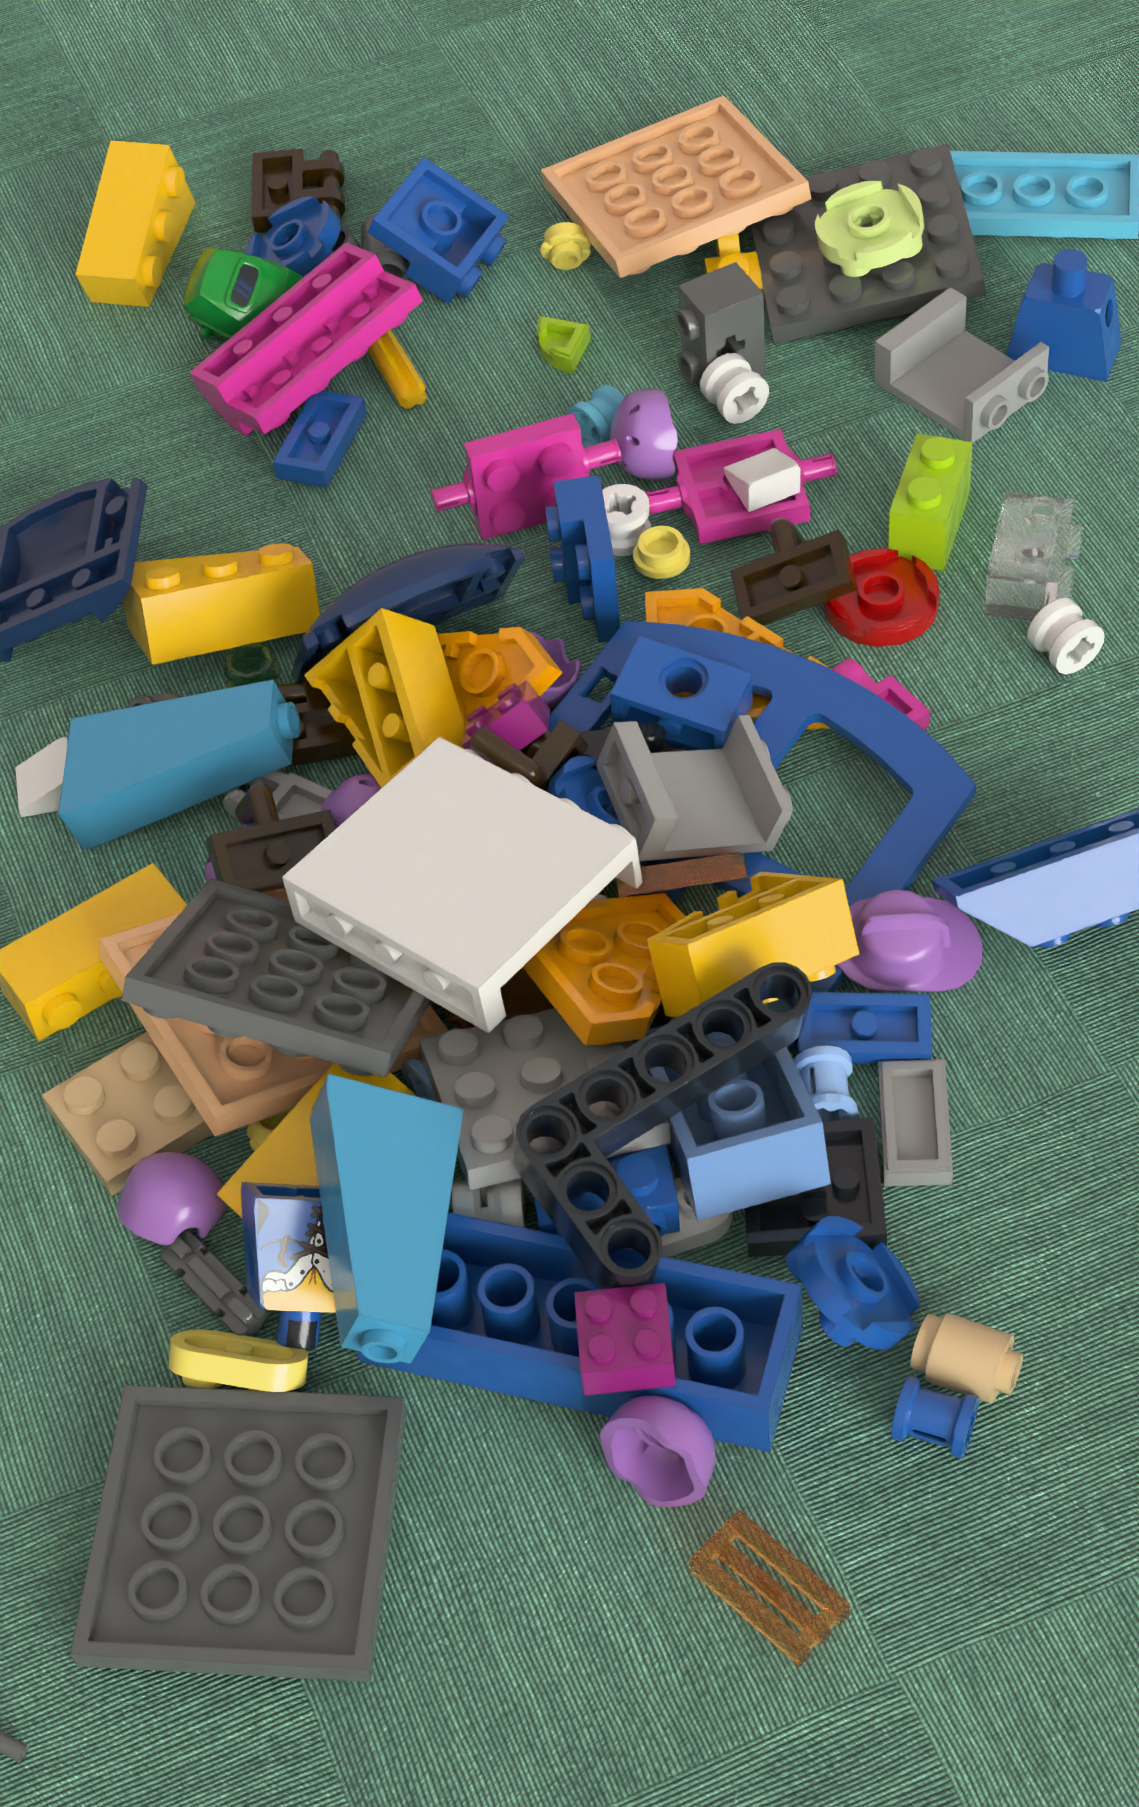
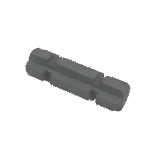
[161,1230,268,1336]

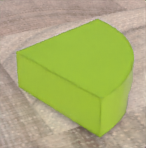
[536,316,591,374]

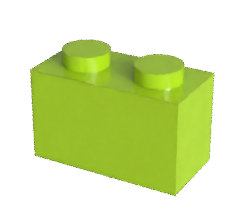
[888,433,973,571]

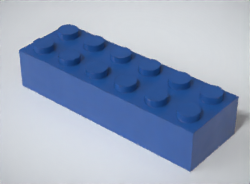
[357,1212,803,1452]

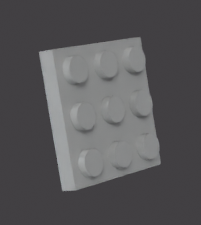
[419,1008,671,1190]

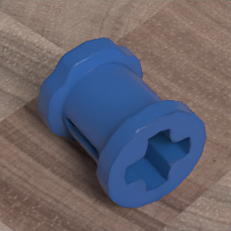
[891,1376,979,1459]

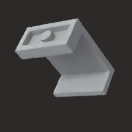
[874,287,1049,443]
[596,715,793,861]

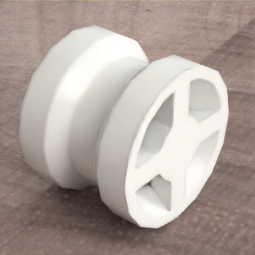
[700,353,769,424]
[602,484,651,556]
[1027,598,1105,675]

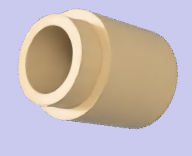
[910,1313,1023,1404]

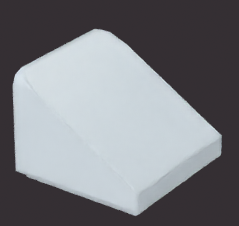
[723,448,801,512]
[15,736,68,818]

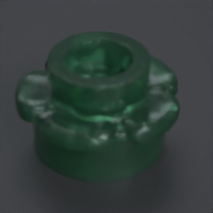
[224,643,281,688]

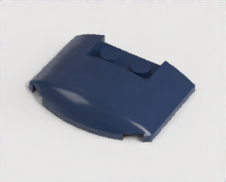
[0,478,147,663]
[291,543,525,683]

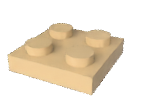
[42,1032,213,1196]

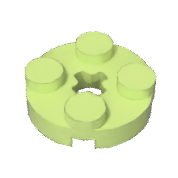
[815,181,924,277]

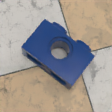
[610,635,753,751]

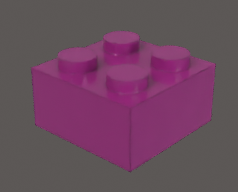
[462,680,550,767]
[574,1283,676,1396]

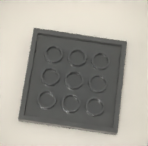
[751,144,986,344]
[121,878,432,1077]
[70,1385,407,1682]

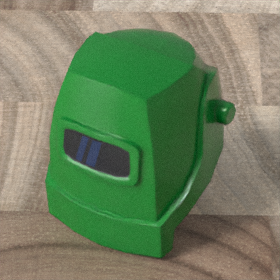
[183,247,304,342]

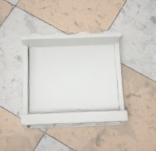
[282,737,643,1033]

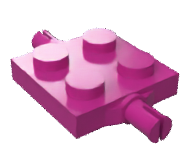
[430,413,621,540]
[645,429,837,544]

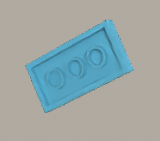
[950,151,1139,240]

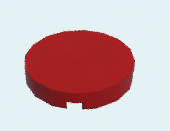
[823,548,940,647]

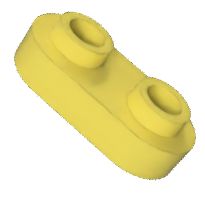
[169,1329,308,1392]

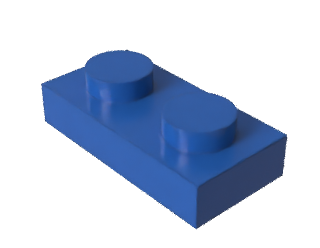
[273,390,367,488]
[797,992,932,1064]

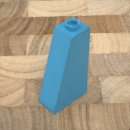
[58,680,300,849]
[310,1074,464,1364]

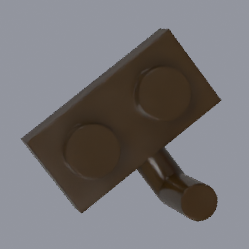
[730,518,858,625]
[470,720,589,792]
[206,783,336,893]

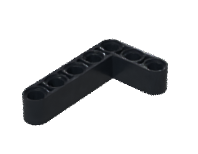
[514,962,812,1290]

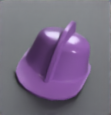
[837,889,983,992]

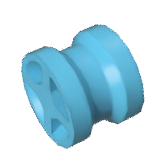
[566,384,625,447]

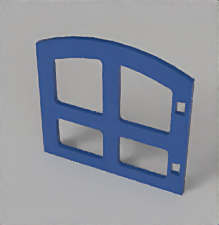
[548,621,976,1053]

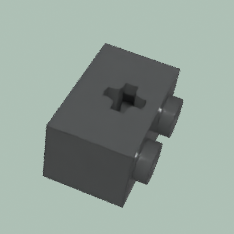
[675,262,766,389]

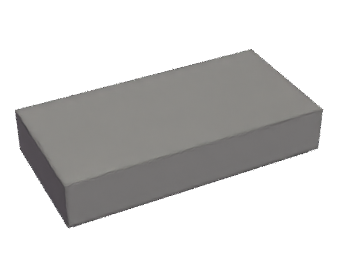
[878,1059,953,1186]

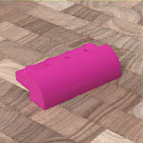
[189,242,423,436]

